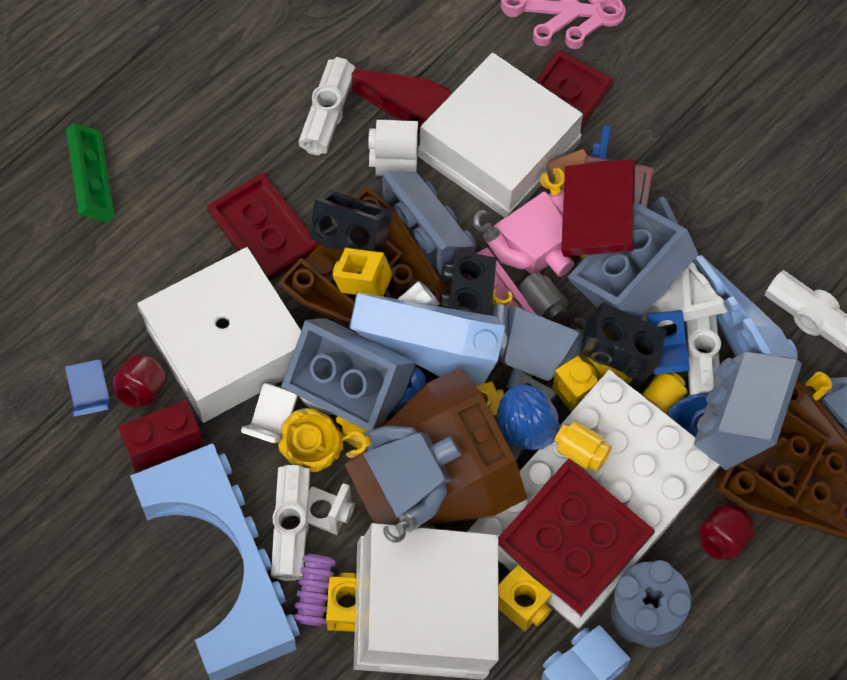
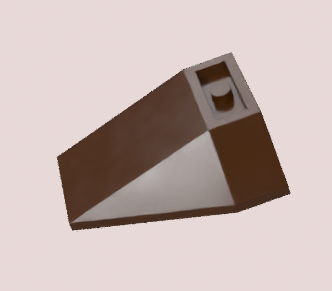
[277,186,446,325]
[344,368,528,527]
[716,381,847,540]

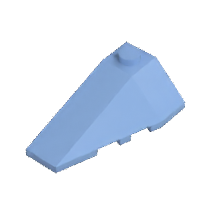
[694,255,798,359]
[350,292,505,386]

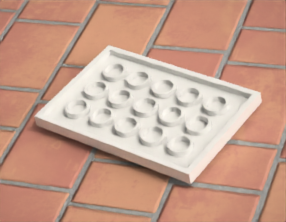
[467,370,720,631]

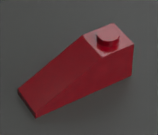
[351,69,453,133]

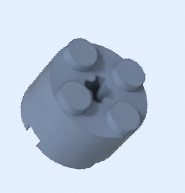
[611,560,691,648]

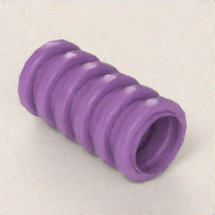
[293,554,336,626]

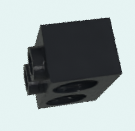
[309,190,393,252]
[438,250,497,316]
[579,303,667,381]

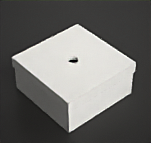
[418,52,583,218]
[137,247,301,423]
[354,523,499,680]

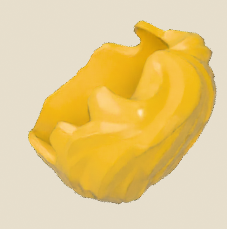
[278,408,343,472]

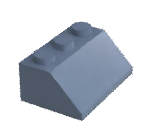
[382,171,476,279]
[568,203,699,319]
[281,318,416,431]
[693,351,802,470]

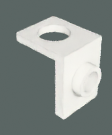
[241,383,298,443]
[298,483,355,535]

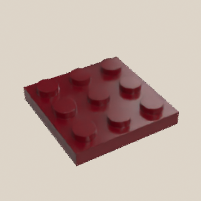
[498,458,655,618]

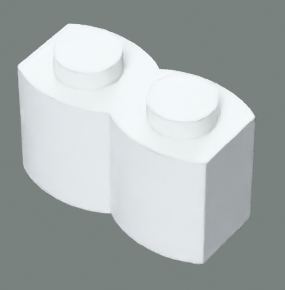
[369,120,418,176]

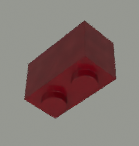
[118,400,204,473]

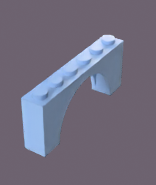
[130,444,300,680]

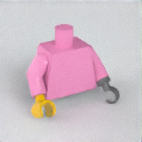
[473,168,574,277]

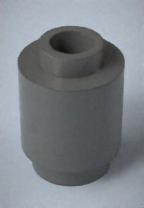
[519,272,569,323]

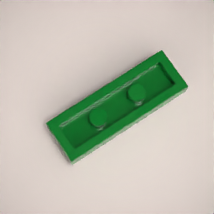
[66,123,115,223]

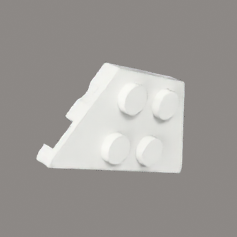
[641,262,727,327]

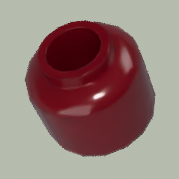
[112,354,166,407]
[699,505,755,560]

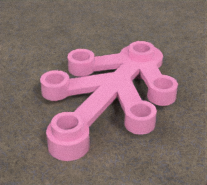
[500,0,626,49]

